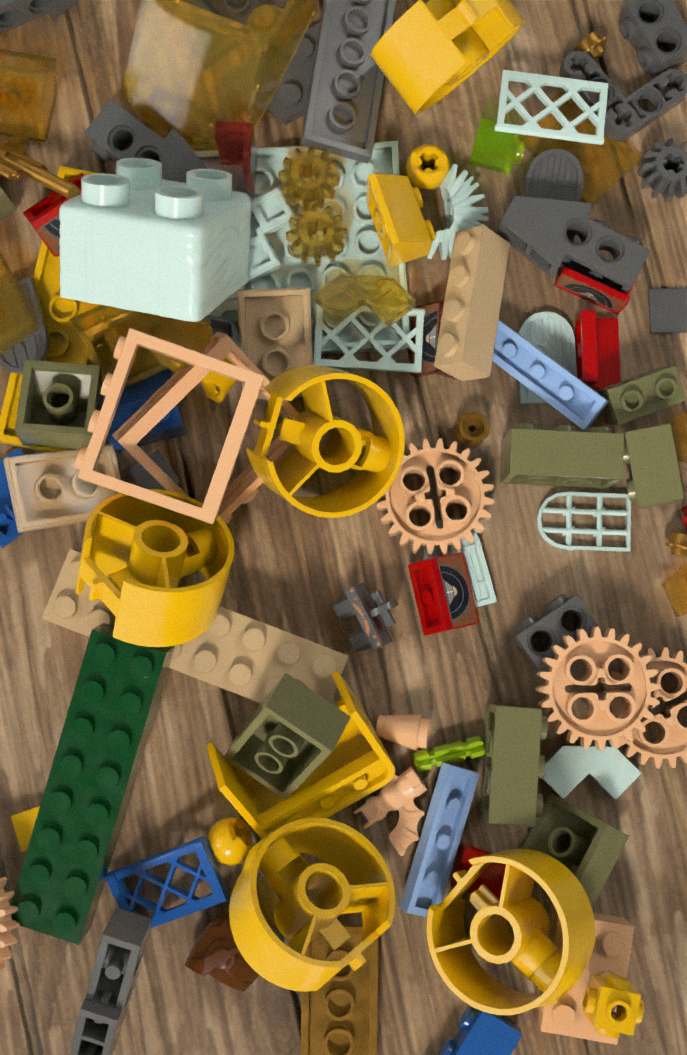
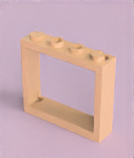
[75,328,264,524]
[112,332,299,524]

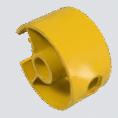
[370,0,526,115]
[247,365,405,518]
[76,489,235,647]
[229,817,396,992]
[427,848,595,1015]

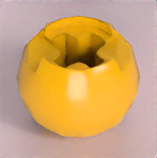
[405,144,450,190]
[207,817,254,866]

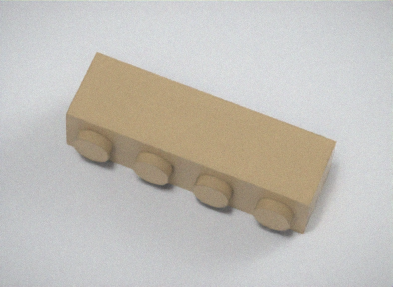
[434,225,510,381]

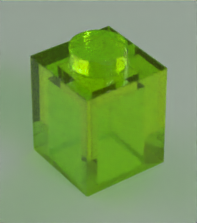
[469,117,526,175]

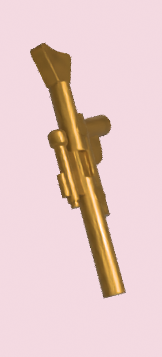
[0,132,79,199]

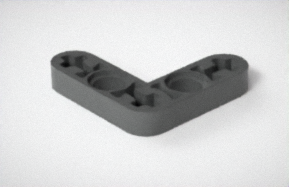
[559,51,687,141]

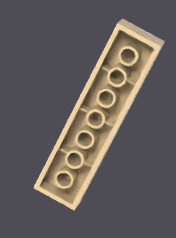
[41,549,349,703]

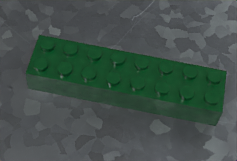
[11,623,175,945]

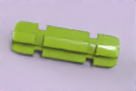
[413,736,485,772]

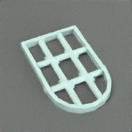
[536,491,632,552]

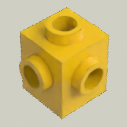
[582,973,644,1038]

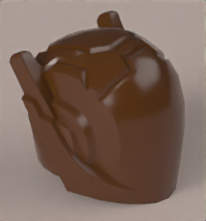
[185,915,260,992]

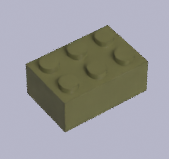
[500,423,624,489]
[223,673,351,800]
[480,703,548,827]

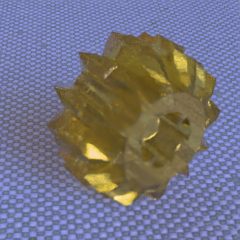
[278,145,339,211]
[286,202,347,267]
[150,318,213,372]

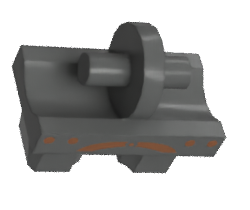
[333,582,398,652]

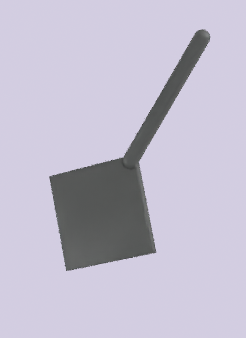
[648,288,687,334]

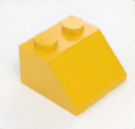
[366,173,435,268]

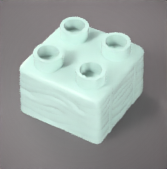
[59,158,251,322]

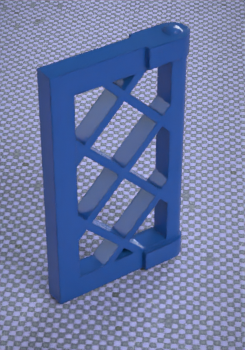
[106,836,230,929]

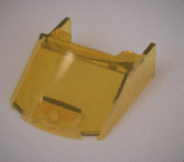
[122,0,314,150]

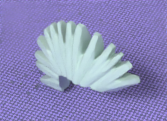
[427,164,489,260]

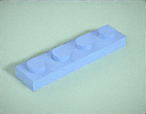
[492,319,609,430]
[399,762,480,917]

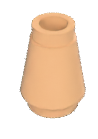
[376,714,431,751]

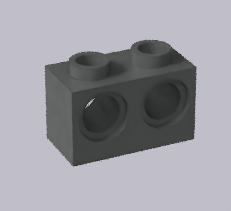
[618,0,687,80]
[511,594,602,673]

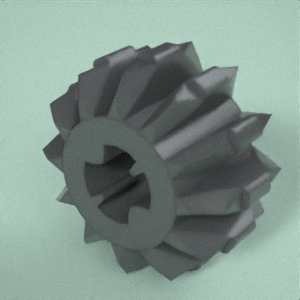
[638,138,687,202]

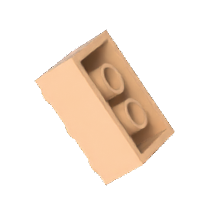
[533,905,634,1045]

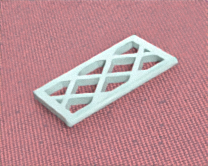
[494,70,609,145]
[313,303,426,373]

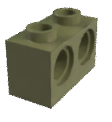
[595,365,687,425]

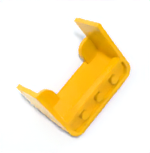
[206,671,395,839]

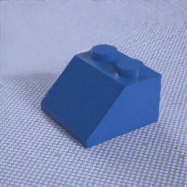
[101,365,188,452]

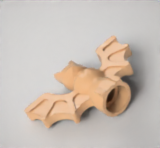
[353,766,427,856]

